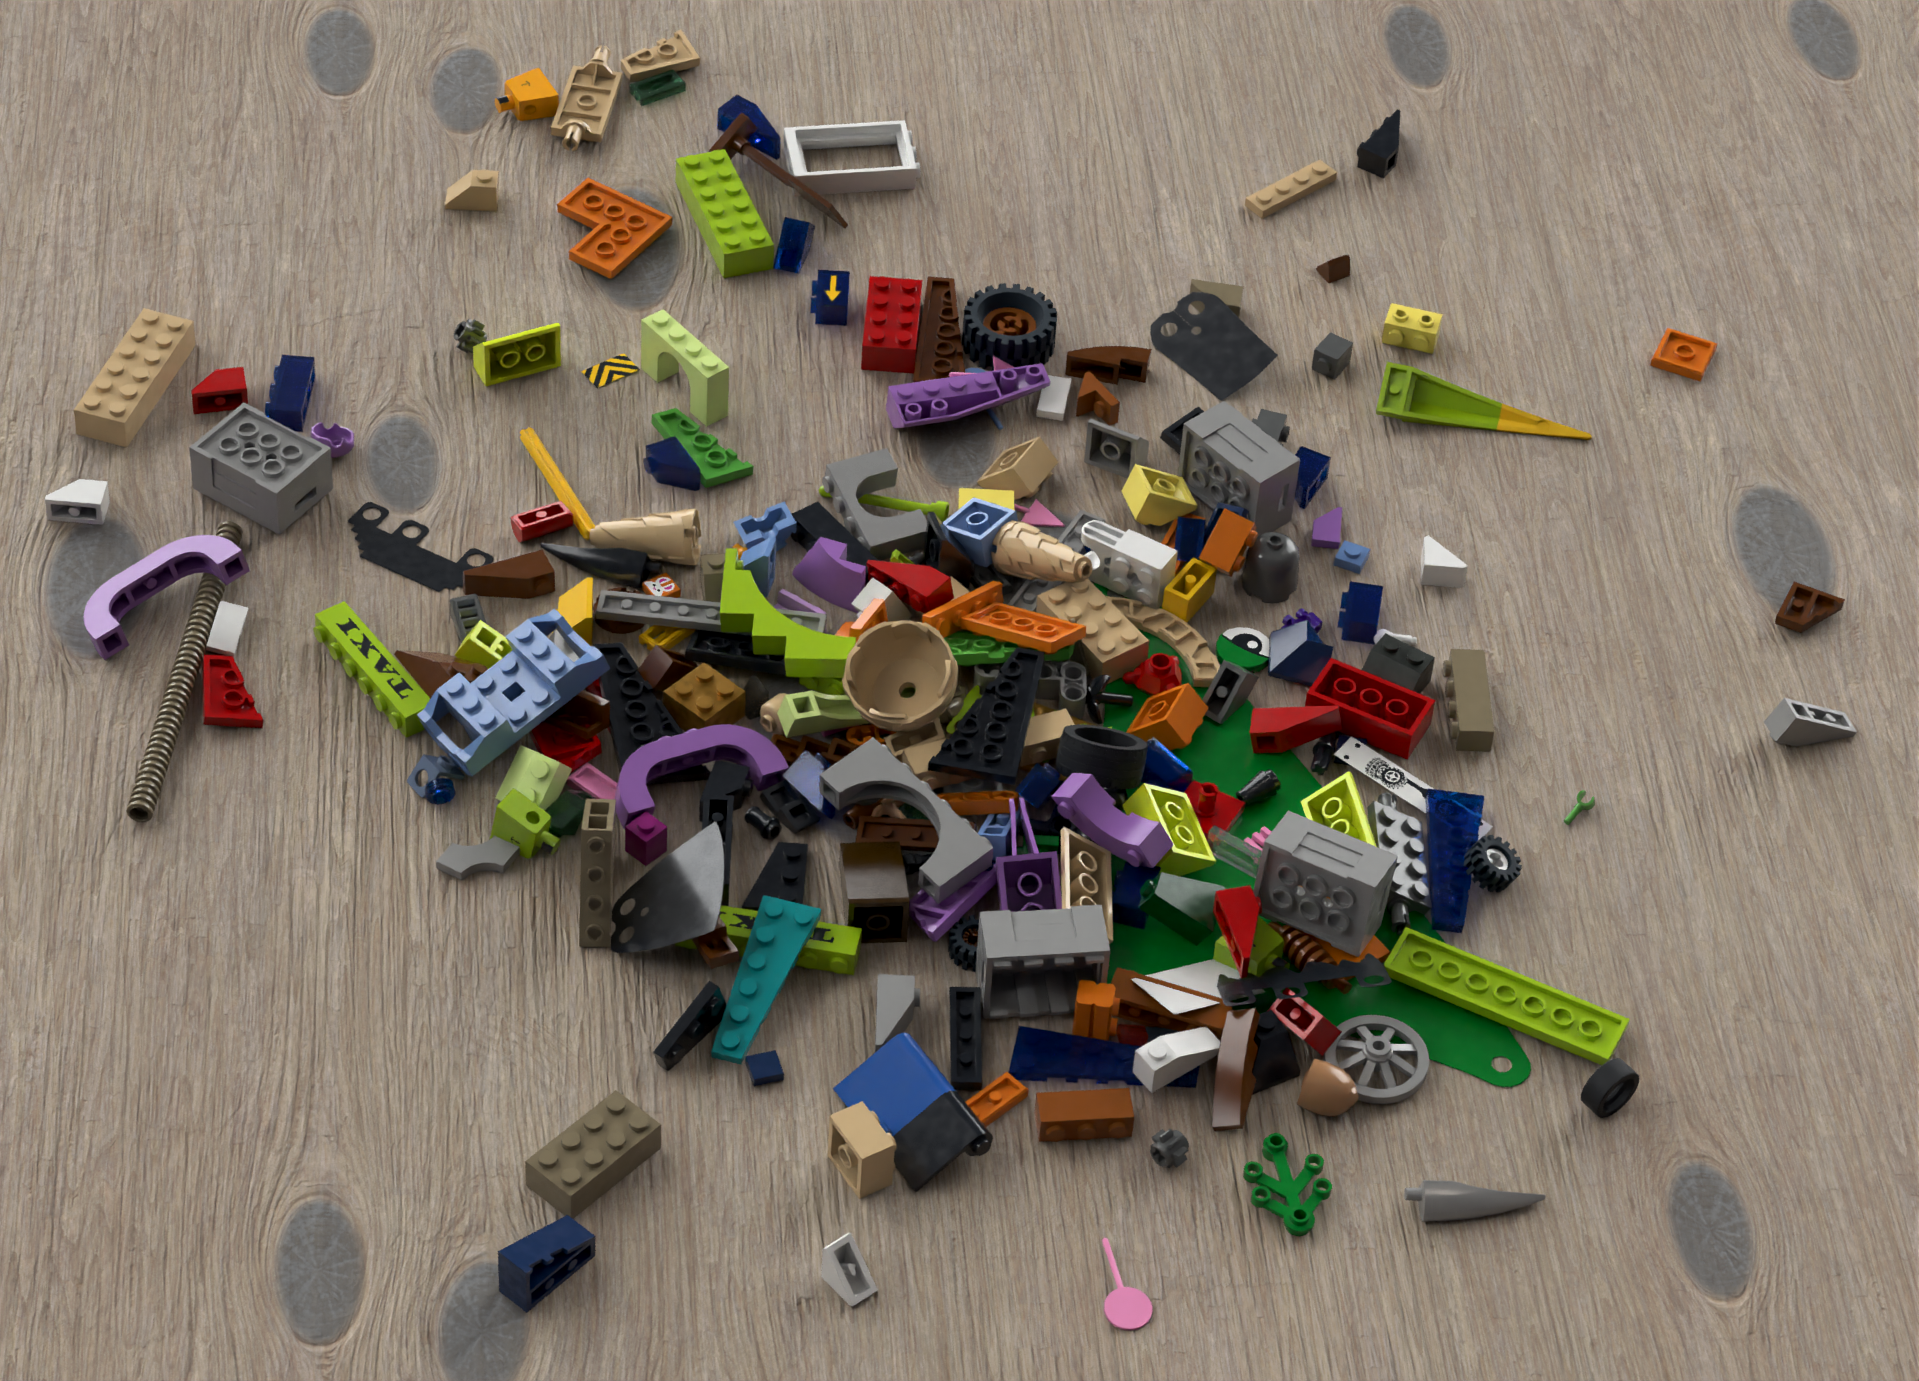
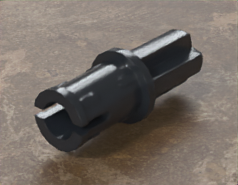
[1311,731,1338,776]

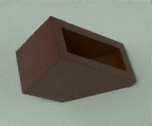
[638,645,698,693]

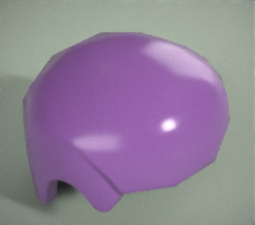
[311,422,354,458]

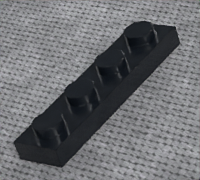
[949,987,982,1090]

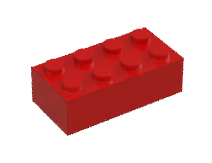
[861,276,922,374]
[1305,658,1435,760]

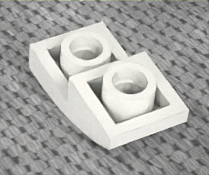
[206,601,248,657]

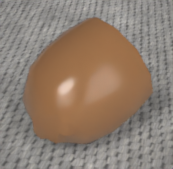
[1297,1059,1359,1117]

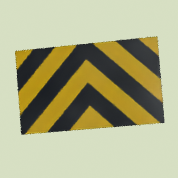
[581,353,640,388]

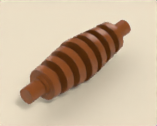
[1268,921,1352,994]

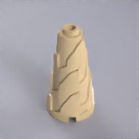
[590,509,701,565]
[991,520,1093,582]

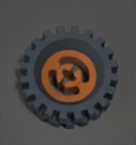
[962,283,1057,371]

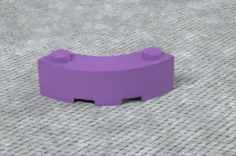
[1051,773,1174,868]

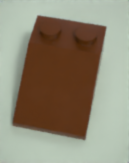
[394,650,488,699]

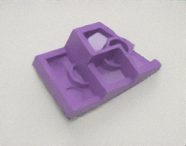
[792,537,866,613]

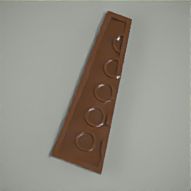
[913,276,965,383]

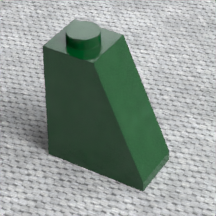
[1138,872,1226,946]

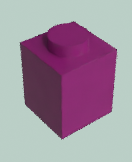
[625,811,667,866]

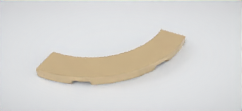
[1106,596,1220,687]

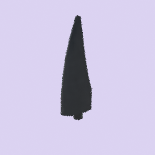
[541,543,663,589]

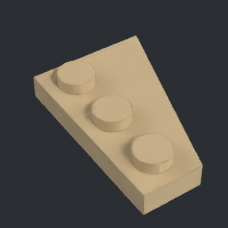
[621,29,700,82]

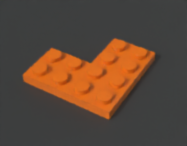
[557,178,672,279]

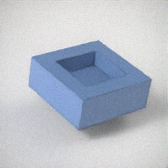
[1334,540,1370,574]

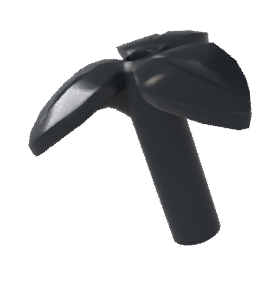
[1085,675,1133,724]

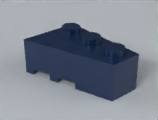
[498,1215,595,1313]

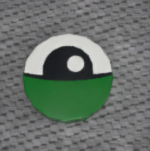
[1215,627,1269,673]

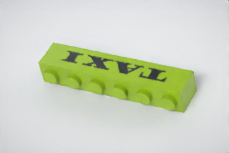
[313,601,430,738]
[675,905,862,975]

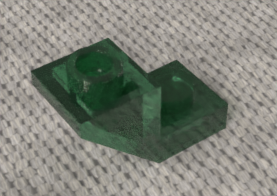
[545,790,596,838]

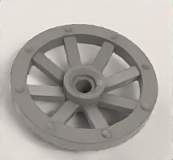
[1323,1015,1429,1104]

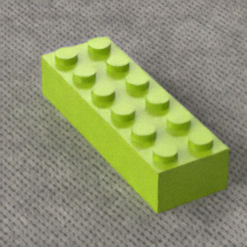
[675,149,774,278]

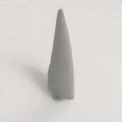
[1404,1180,1545,1222]

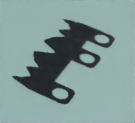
[1217,953,1391,1006]

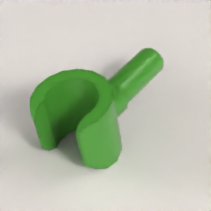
[1564,790,1595,825]

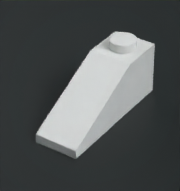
[1133,1026,1220,1093]

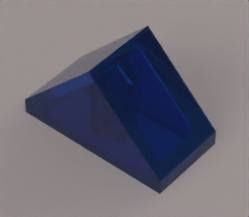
[1174,517,1206,561]

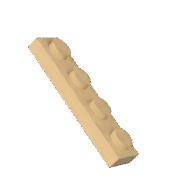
[1245,159,1337,219]

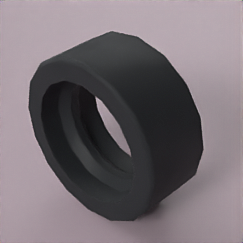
[1581,1058,1639,1118]

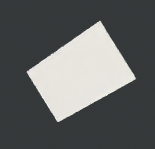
[1131,959,1265,1015]

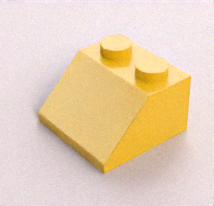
[552,577,593,646]

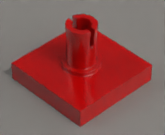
[1184,780,1245,847]

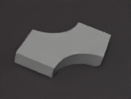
[436,836,520,880]

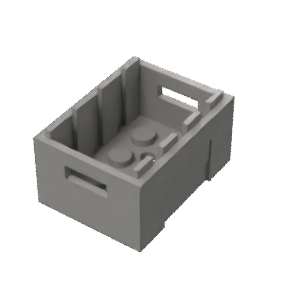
[1178,401,1300,536]
[189,403,333,535]
[1253,811,1398,957]
[975,904,1110,1019]

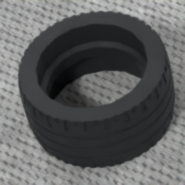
[1056,724,1148,789]

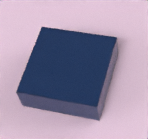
[745,1050,784,1086]

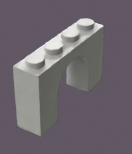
[822,448,927,561]

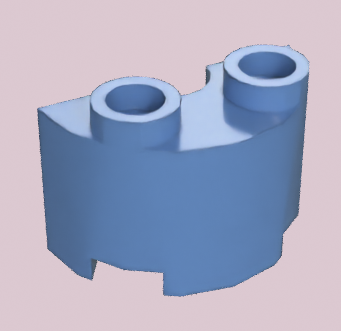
[733,501,796,551]

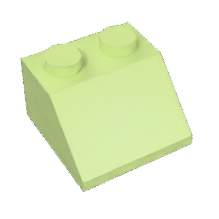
[495,745,572,815]

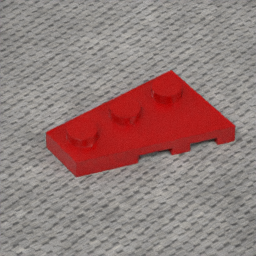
[202,654,264,728]

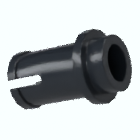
[744,806,782,840]

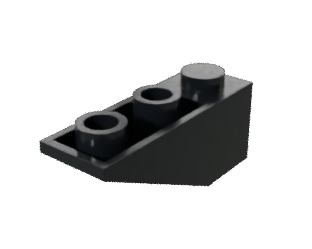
[1357,109,1400,179]

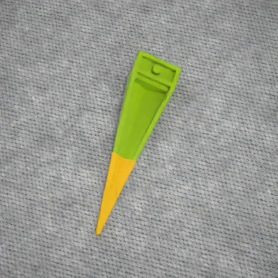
[1376,362,1592,440]

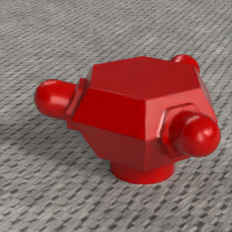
[1122,653,1182,696]

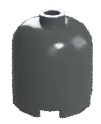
[1242,532,1300,603]

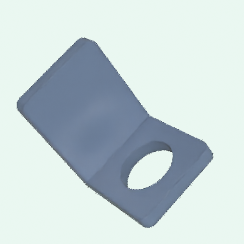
[407,754,465,798]

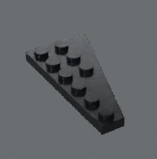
[593,642,711,785]

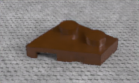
[1775,582,1845,633]

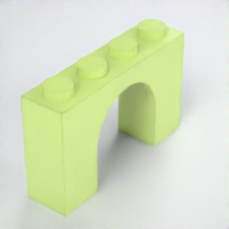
[641,309,729,427]

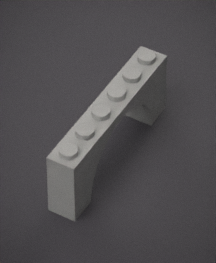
[819,737,993,904]

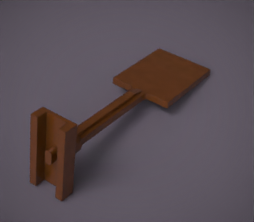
[709,112,848,229]

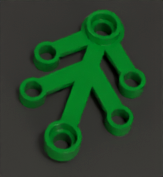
[1243,1133,1332,1236]

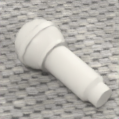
[1373,629,1417,646]

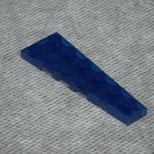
[1425,788,1484,933]
[1009,1026,1200,1088]

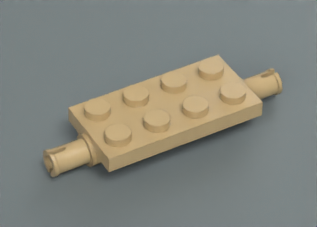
[551,45,622,151]

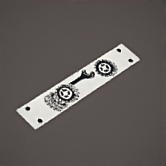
[1334,736,1493,844]

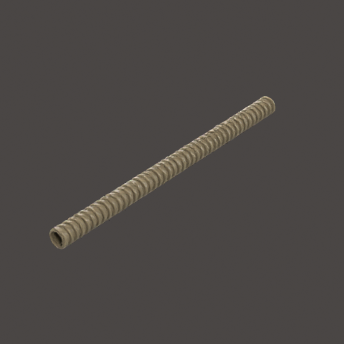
[126,521,243,822]

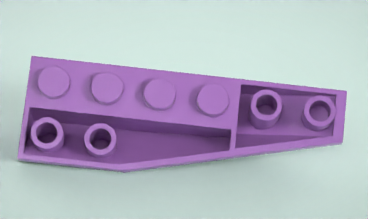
[886,363,1051,428]

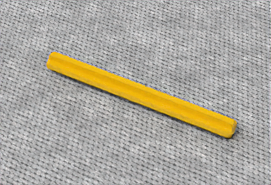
[520,427,595,540]

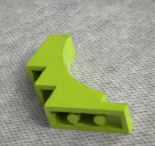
[720,548,856,678]

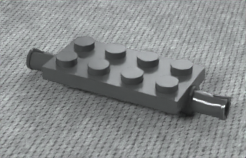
[1367,792,1432,935]

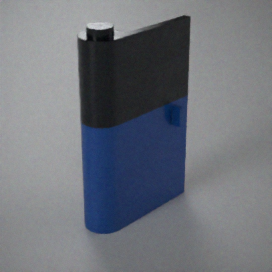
[833,1032,993,1192]

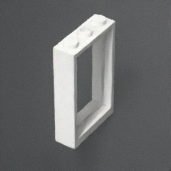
[783,120,920,196]

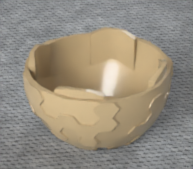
[842,620,958,732]

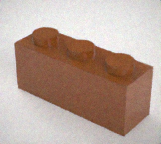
[1034,1088,1134,1142]

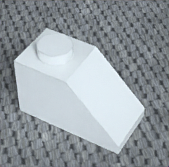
[45,479,110,525]
[851,577,912,622]

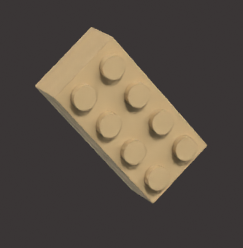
[1036,579,1149,684]

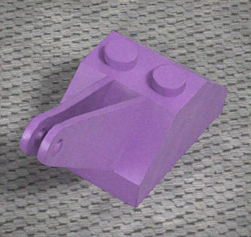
[996,797,1062,912]

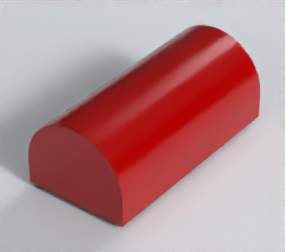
[510,501,573,543]

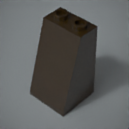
[839,841,910,943]

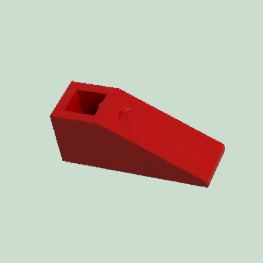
[866,560,954,614]
[1250,705,1342,753]

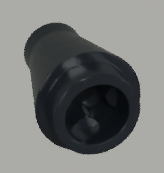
[1236,769,1281,807]

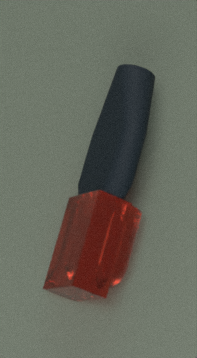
[1116,1024,1181,1047]

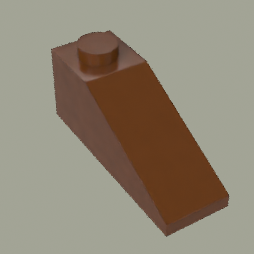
[463,549,555,599]

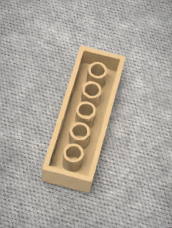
[74,308,196,447]

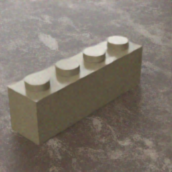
[1443,649,1494,752]

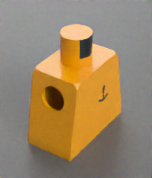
[495,68,559,121]

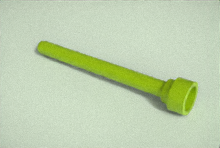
[819,486,950,522]

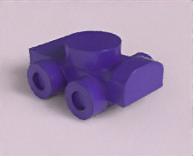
[1281,608,1322,633]

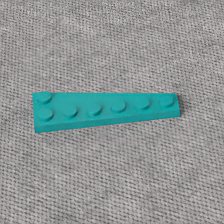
[711,895,821,1065]

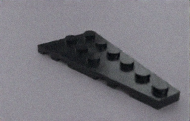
[928,648,1045,785]

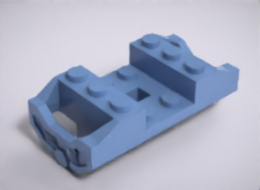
[417,608,610,776]

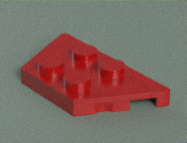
[528,714,602,773]

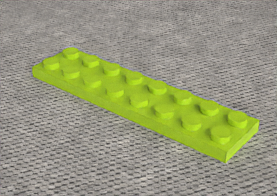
[1383,927,1630,1065]

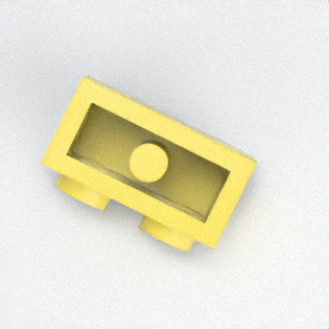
[1381,303,1442,354]

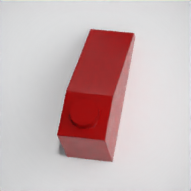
[1213,885,1262,978]

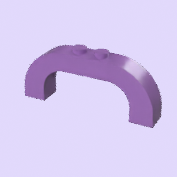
[83,535,250,660]
[615,724,789,829]

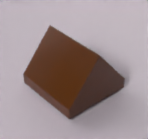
[1316,254,1350,284]

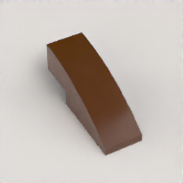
[1065,346,1152,385]

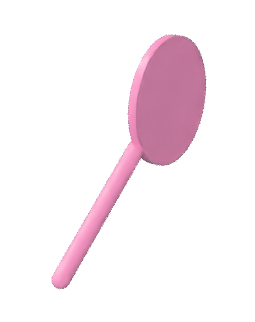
[1102,1238,1152,1331]

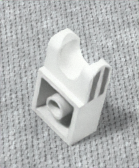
[1081,520,1178,610]

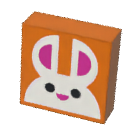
[642,573,681,598]

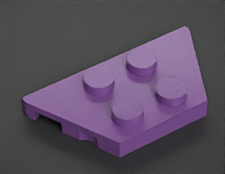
[909,864,997,942]

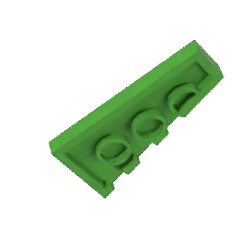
[651,408,754,488]

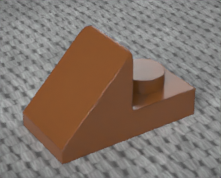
[1076,371,1120,426]

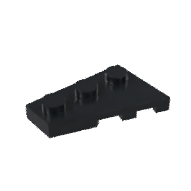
[742,842,808,911]
[653,981,727,1071]

